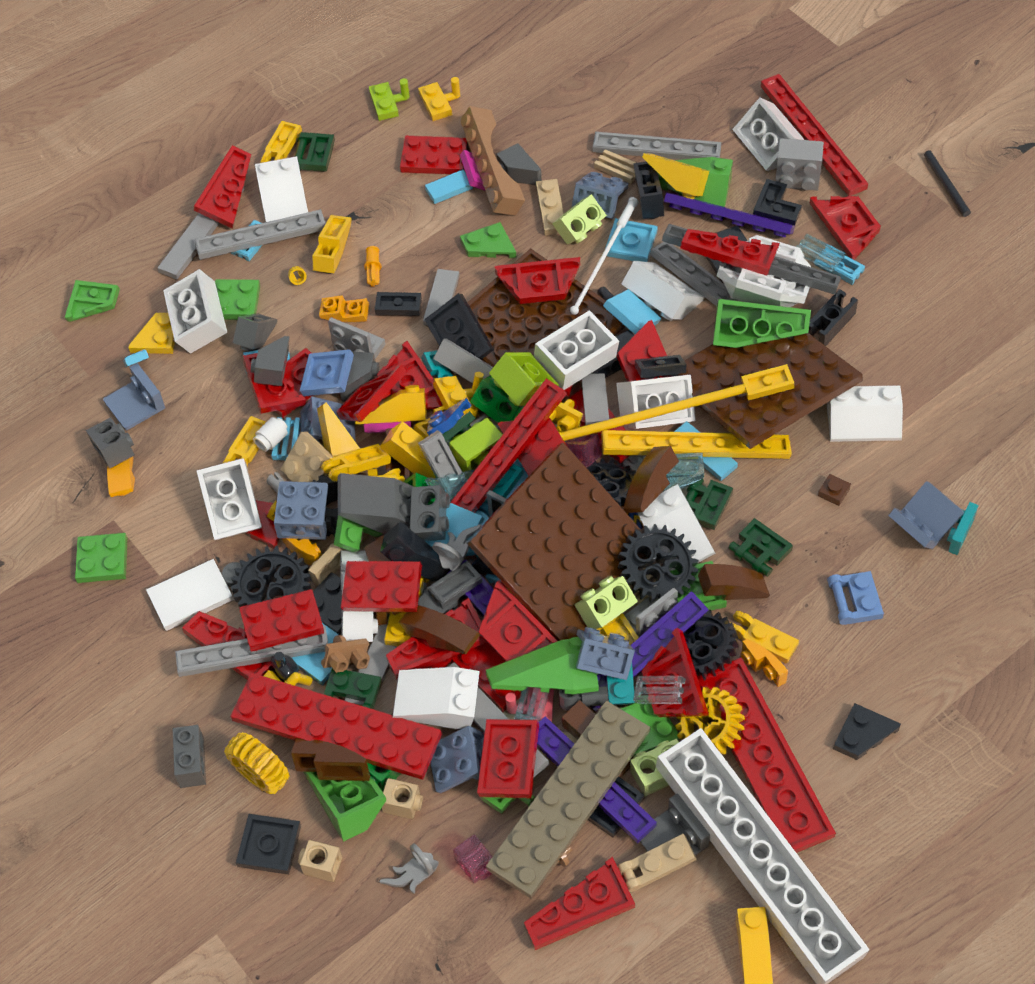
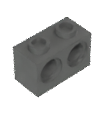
[86,417,135,468]
[410,485,450,541]
[173,725,206,788]

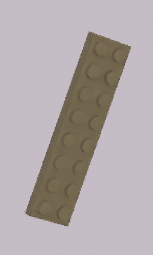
[486,701,650,899]

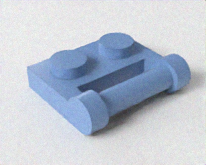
[827,571,884,625]

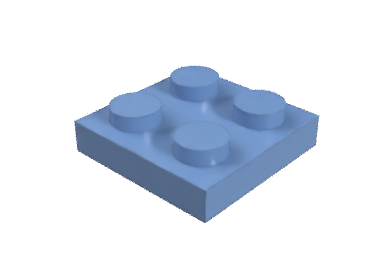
[300,349,354,396]

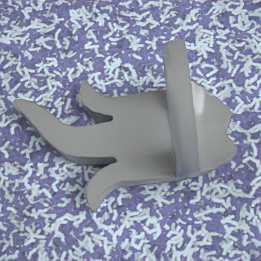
[432,524,482,571]
[379,843,439,894]

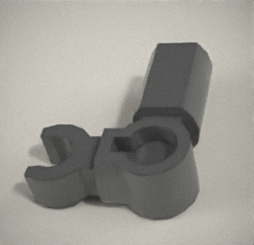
[559,686,608,711]

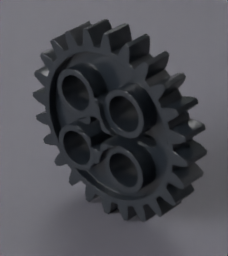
[582,458,636,507]
[617,524,699,603]
[231,546,312,607]
[683,610,739,680]

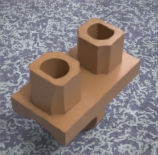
[321,635,370,673]

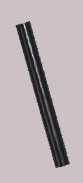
[924,150,971,217]

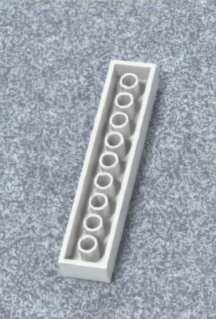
[656,728,870,984]

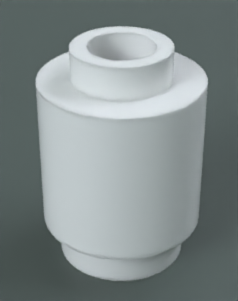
[253,417,288,452]

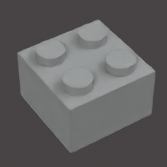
[776,138,824,191]

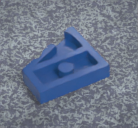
[427,398,472,435]

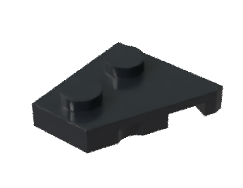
[833,703,901,760]

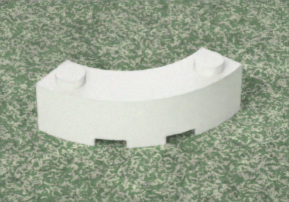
[340,550,378,642]

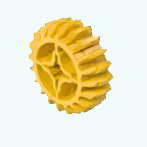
[675,687,745,754]
[224,732,289,794]

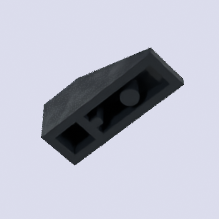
[633,162,664,219]
[380,521,450,582]

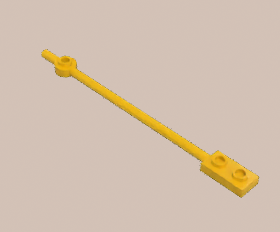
[559,364,794,441]

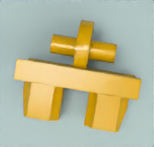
[549,399,583,432]

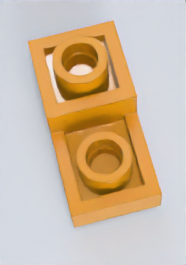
[319,295,369,322]
[107,456,135,497]
[281,538,322,566]
[740,639,788,687]

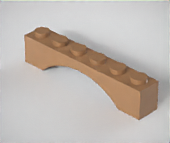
[461,106,525,216]

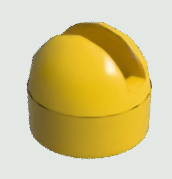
[288,266,307,285]

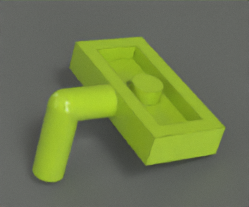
[368,78,410,121]

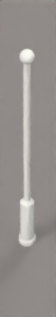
[570,197,639,315]

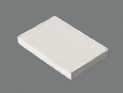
[146,559,234,631]

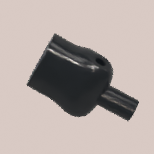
[271,652,299,682]

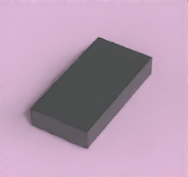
[427,561,483,609]

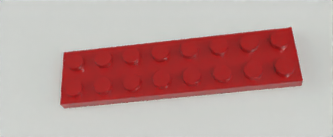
[697,657,836,853]
[230,673,442,780]

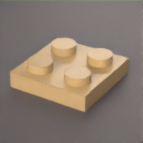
[280,432,333,482]

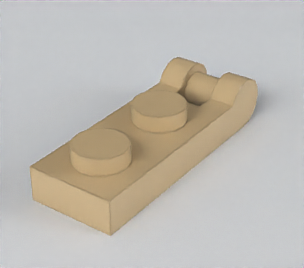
[617,833,697,892]

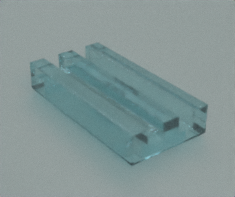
[796,234,845,272]
[515,687,550,722]

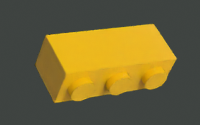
[380,421,440,485]

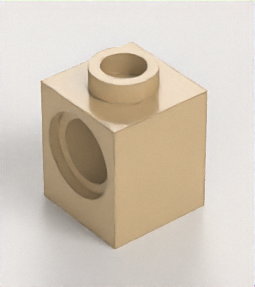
[382,778,423,819]
[298,840,342,882]

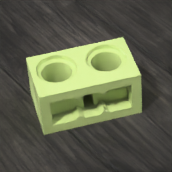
[552,194,607,245]
[575,576,638,629]
[630,739,679,796]

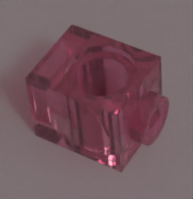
[565,434,602,467]
[453,834,493,883]

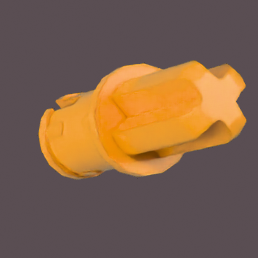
[364,246,382,287]

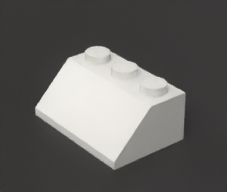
[732,98,804,171]
[621,261,705,321]
[827,386,903,442]

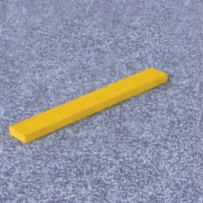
[601,430,792,459]

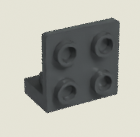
[640,793,710,856]

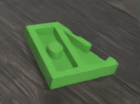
[460,222,516,258]
[65,280,120,322]

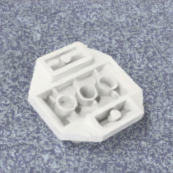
[717,235,811,307]

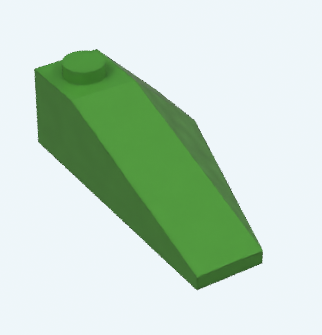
[657,157,733,207]
[713,299,811,348]
[486,637,599,694]
[304,772,386,842]

